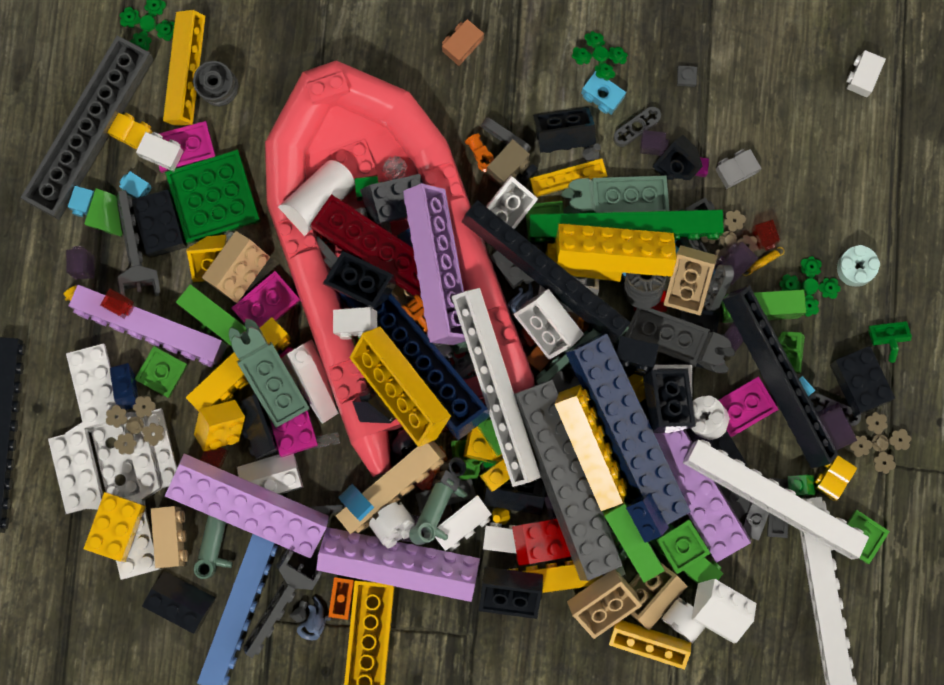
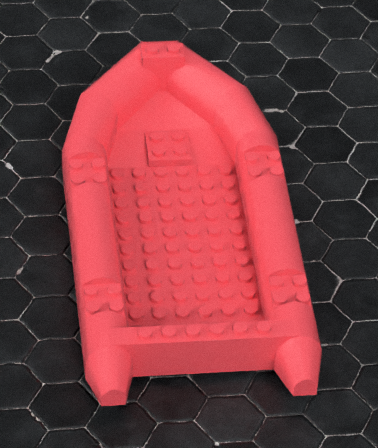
[265,60,535,478]

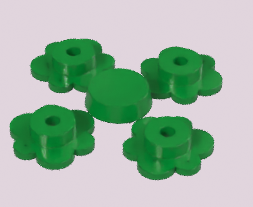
[120,0,175,51]
[571,31,628,81]
[779,256,841,317]

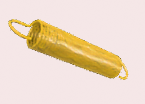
[742,247,784,276]

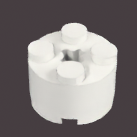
[691,395,730,440]
[369,502,415,549]
[662,597,705,644]

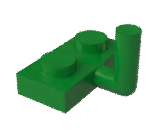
[868,321,912,363]

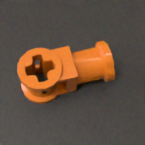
[465,133,494,172]
[401,295,428,334]

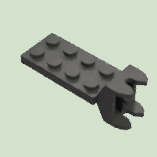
[117,190,160,302]
[625,308,735,373]
[243,549,322,659]

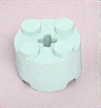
[837,245,880,286]

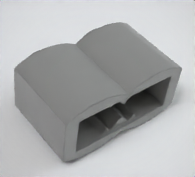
[715,149,761,189]

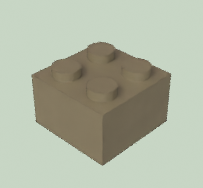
[487,139,530,188]

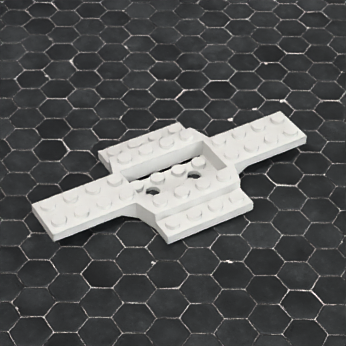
[48,343,177,580]

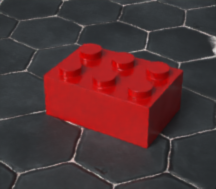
[512,519,571,566]

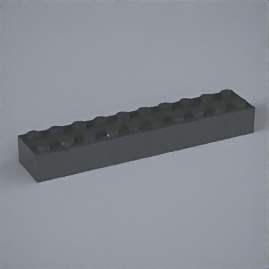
[20,35,154,220]
[514,380,623,581]

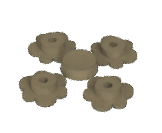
[700,210,758,267]
[106,396,164,455]
[850,412,911,474]

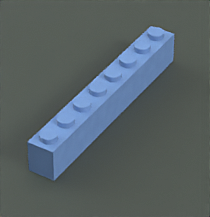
[197,534,279,685]

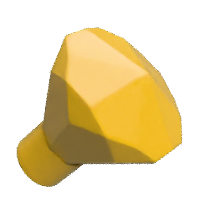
[492,507,510,525]

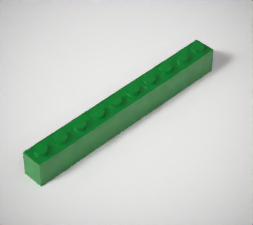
[530,210,724,244]

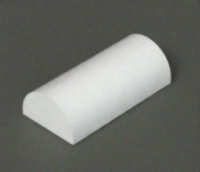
[278,160,355,236]

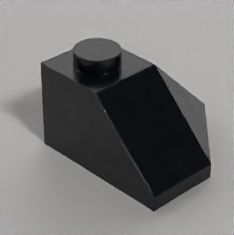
[652,135,703,180]

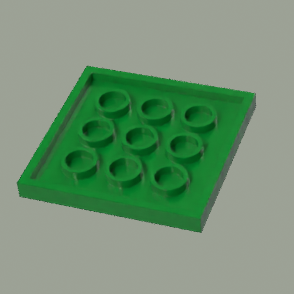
[165,150,260,244]

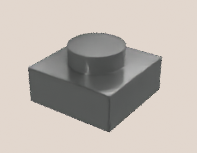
[677,66,697,87]

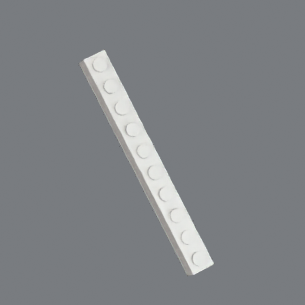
[451,288,541,487]
[683,440,869,560]
[800,497,857,685]

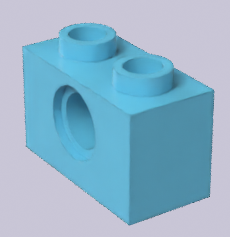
[581,71,626,115]

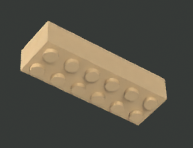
[336,441,446,534]

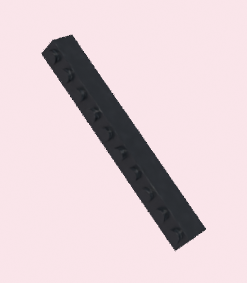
[462,200,631,343]
[722,285,839,468]
[0,337,25,533]

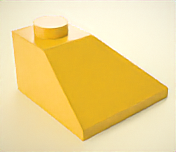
[186,235,227,282]

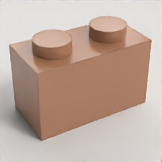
[442,19,484,66]

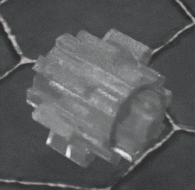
[382,156,408,180]

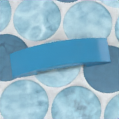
[338,483,374,521]

